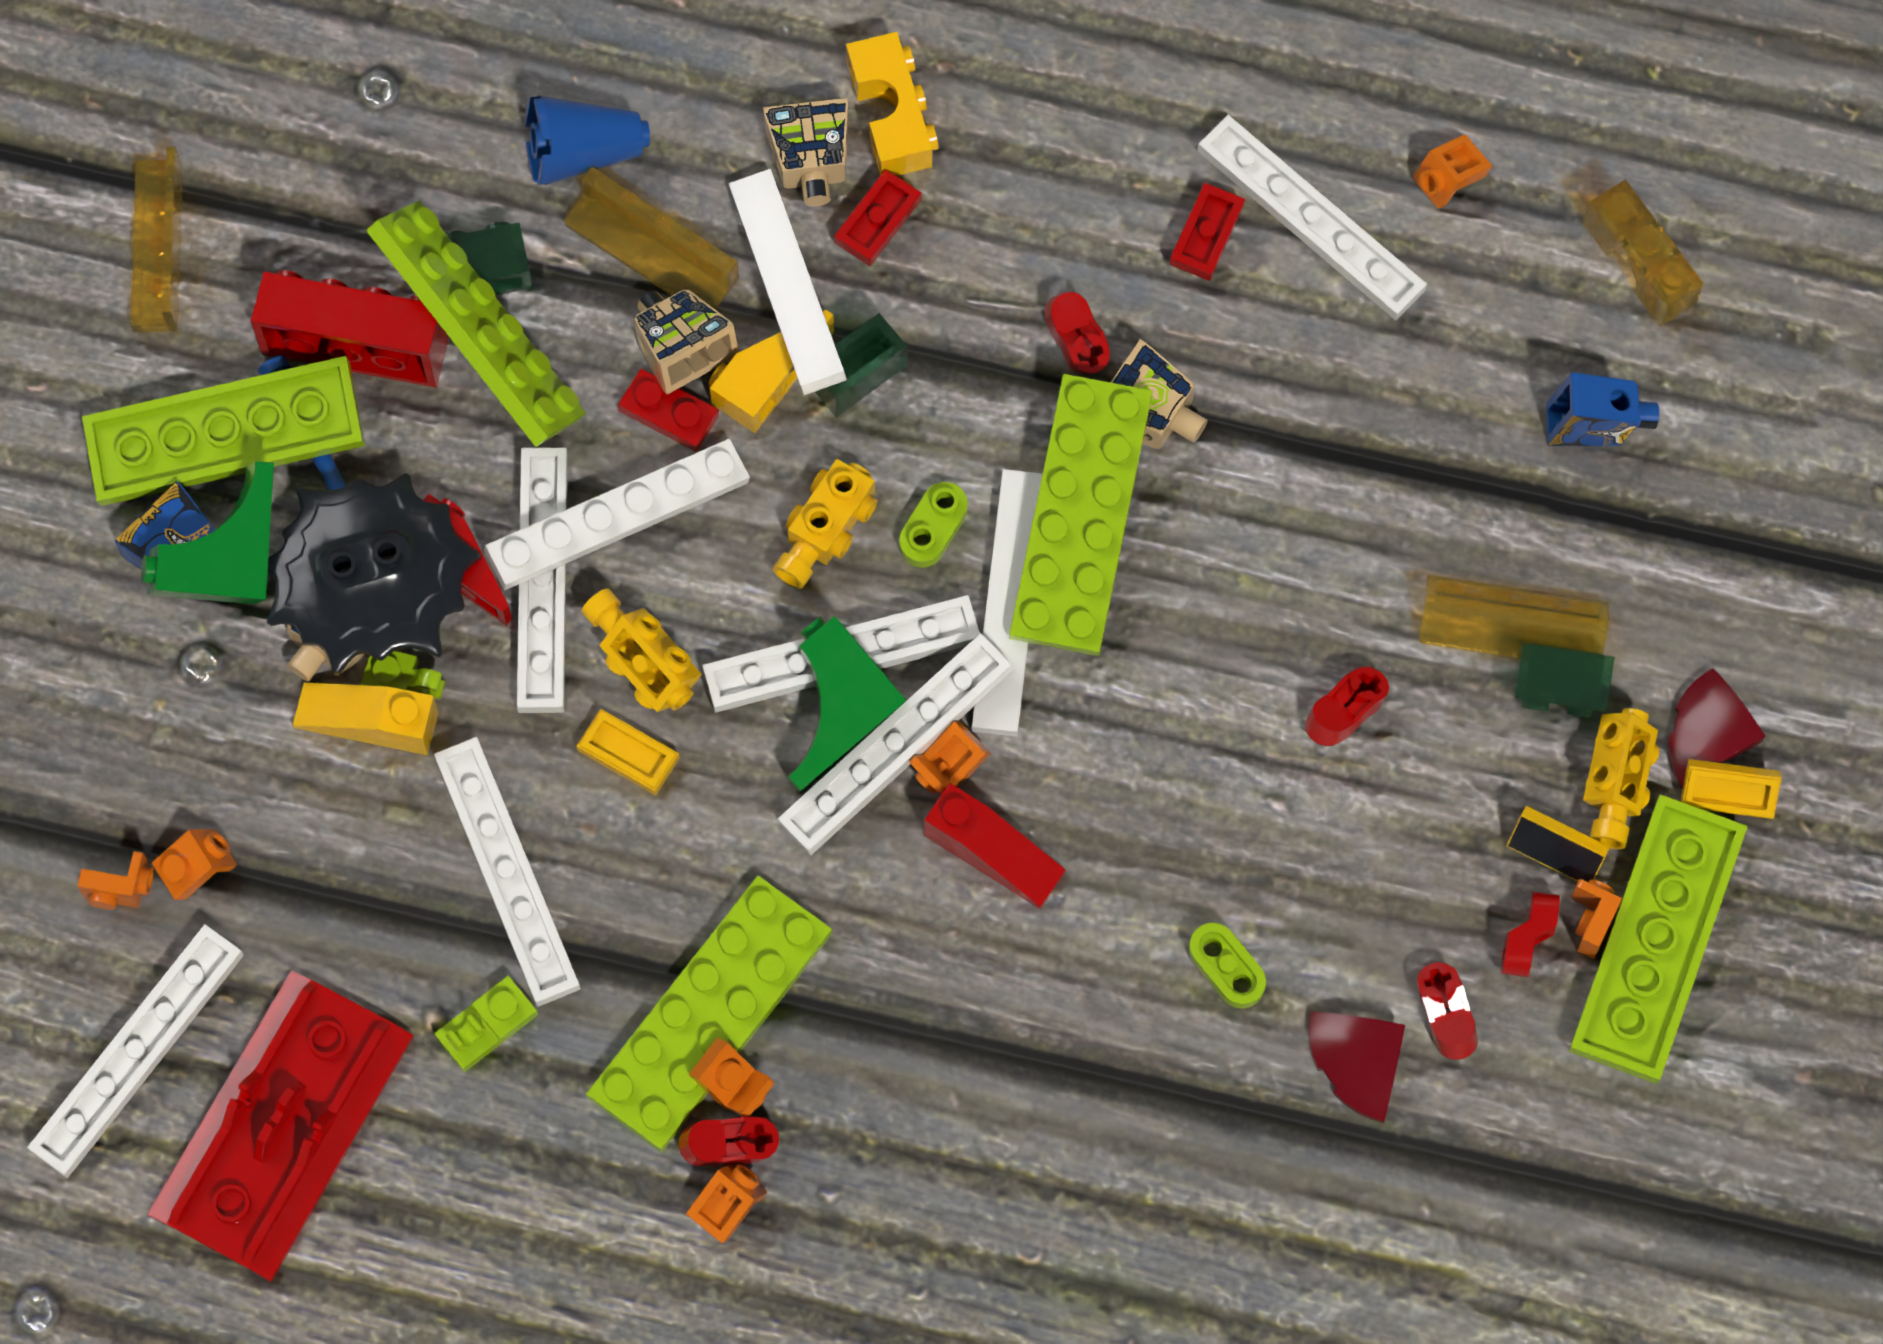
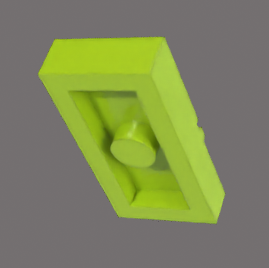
[434,975,538,1073]

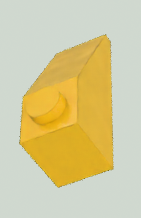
[709,310,834,433]
[293,682,439,756]

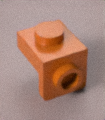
[909,721,991,794]
[152,828,237,901]
[77,851,154,910]

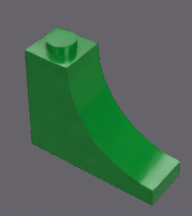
[141,461,274,604]
[787,616,907,792]

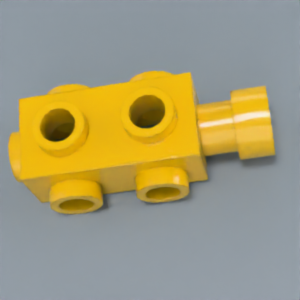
[772,459,878,589]
[581,588,702,712]
[1583,708,1660,849]

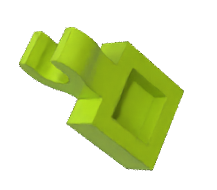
[360,651,446,699]

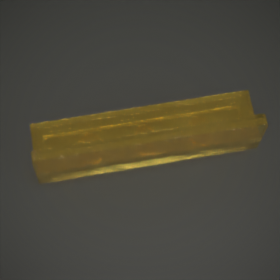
[130,146,183,332]
[565,167,739,310]
[1419,575,1610,669]

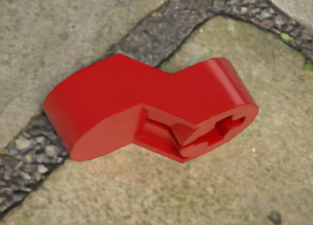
[1045,292,1110,375]
[1304,667,1390,746]
[1501,891,1560,978]
[1417,962,1478,1060]
[678,1117,780,1167]

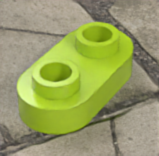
[899,482,968,568]
[1189,923,1266,1009]

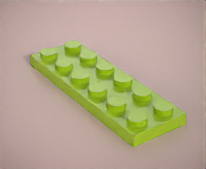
[366,200,587,447]
[82,356,366,506]
[1009,374,1153,656]
[1568,794,1748,1085]
[586,876,833,1153]

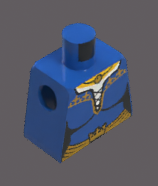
[1546,373,1659,446]
[114,482,215,570]

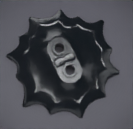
[267,473,481,676]

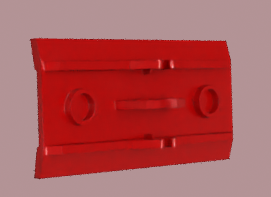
[147,971,414,1283]

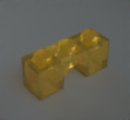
[1582,179,1704,326]

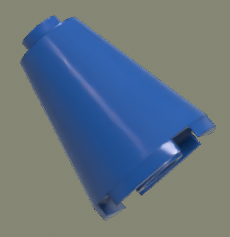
[525,96,650,185]

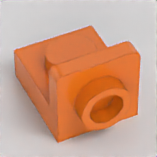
[1413,134,1493,208]
[1571,879,1622,959]
[688,1038,774,1117]
[686,1164,768,1244]

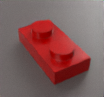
[834,169,922,267]
[1169,183,1245,281]
[618,368,719,452]

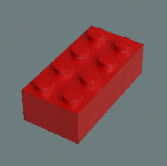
[251,270,449,388]

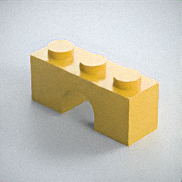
[846,32,939,176]

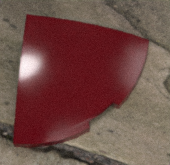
[1668,668,1766,789]
[1309,1012,1405,1123]

